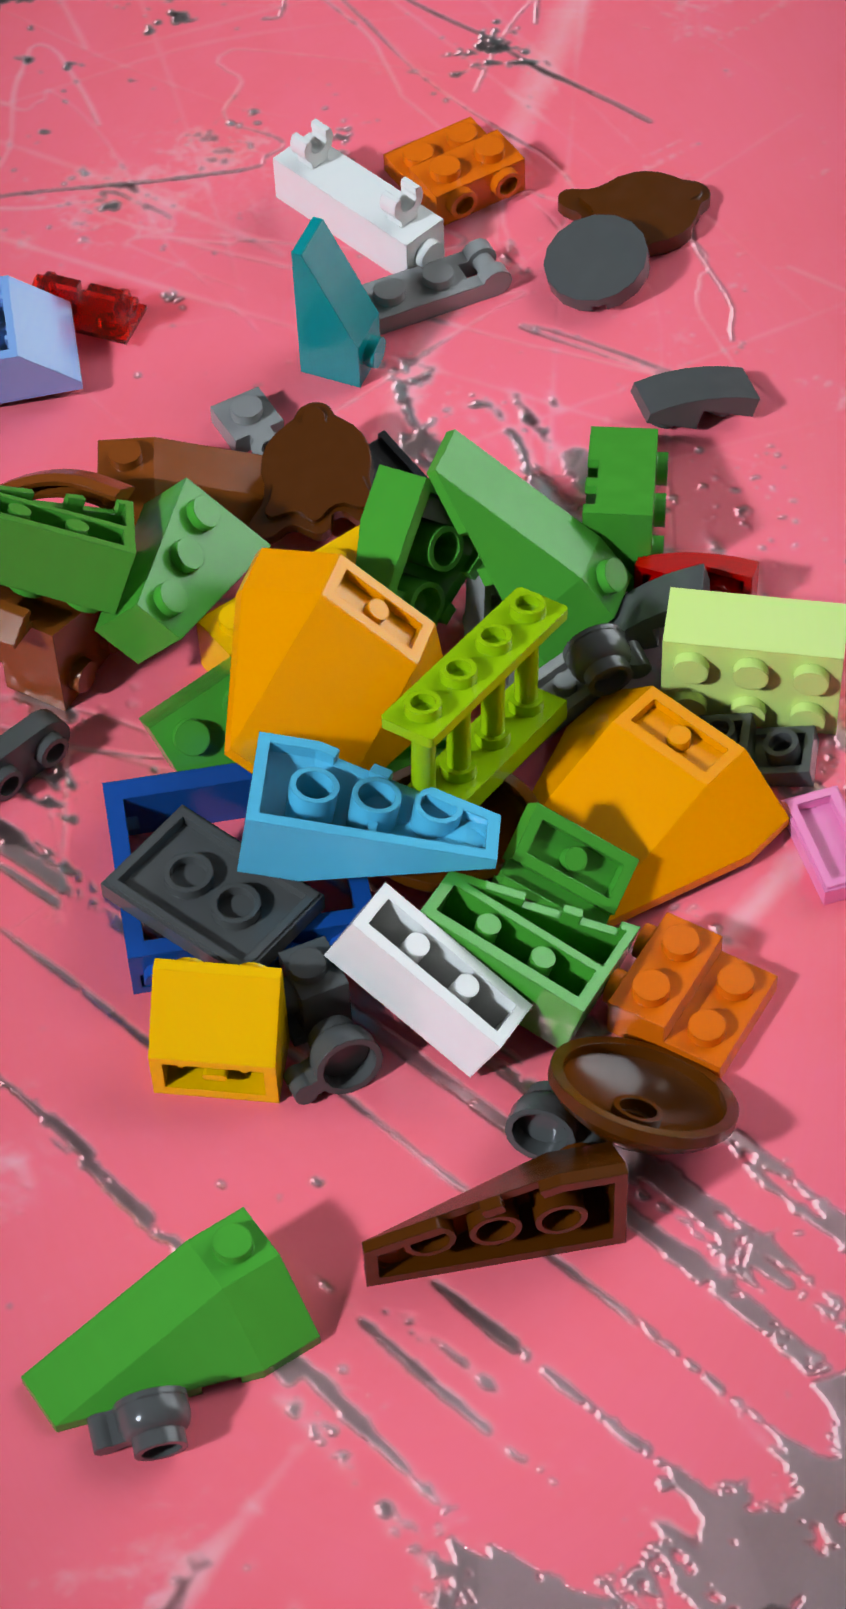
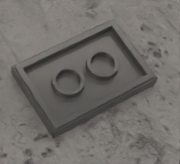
[101,805,325,967]

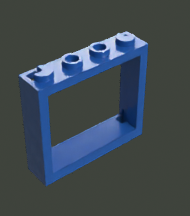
[102,763,372,994]

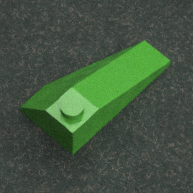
[427,429,632,668]
[21,1207,321,1432]

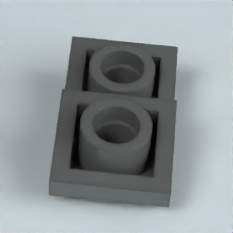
[630,366,760,429]
[609,564,710,650]
[697,713,819,787]

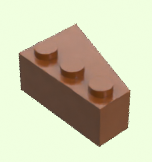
[0,596,119,711]

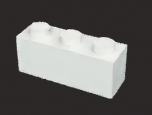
[324,882,533,1077]

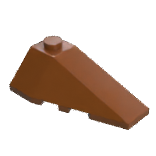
[97,437,264,527]

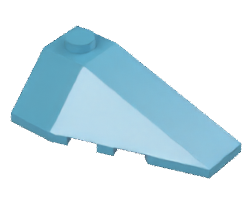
[237,731,501,882]

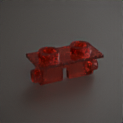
[32,271,147,345]

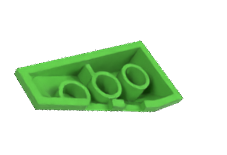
[356,464,483,626]

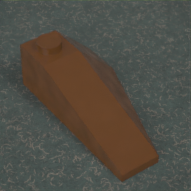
[362,1142,628,1287]

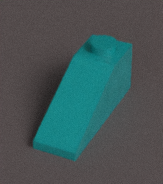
[291,217,386,388]

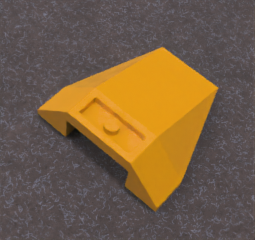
[224,548,443,774]
[532,685,790,926]

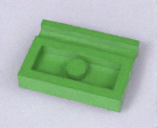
[491,802,639,924]

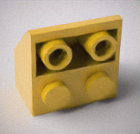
[148,957,290,1103]

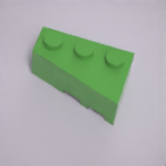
[582,426,669,592]
[94,477,271,664]
[0,485,136,615]
[139,656,236,772]
[420,871,640,1048]

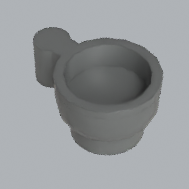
[563,623,652,696]
[283,1015,383,1105]
[505,1081,606,1159]
[87,1385,191,1461]

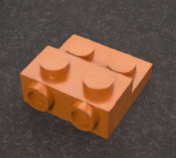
[383,116,525,226]
[602,912,778,1079]

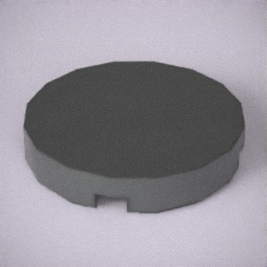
[543,214,650,311]

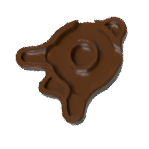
[558,171,711,258]
[249,402,374,544]

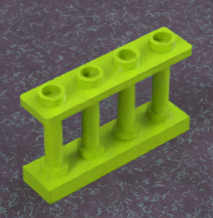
[381,587,568,806]

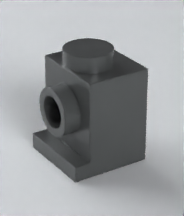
[278,936,352,1047]

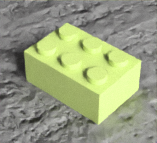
[661,587,846,735]

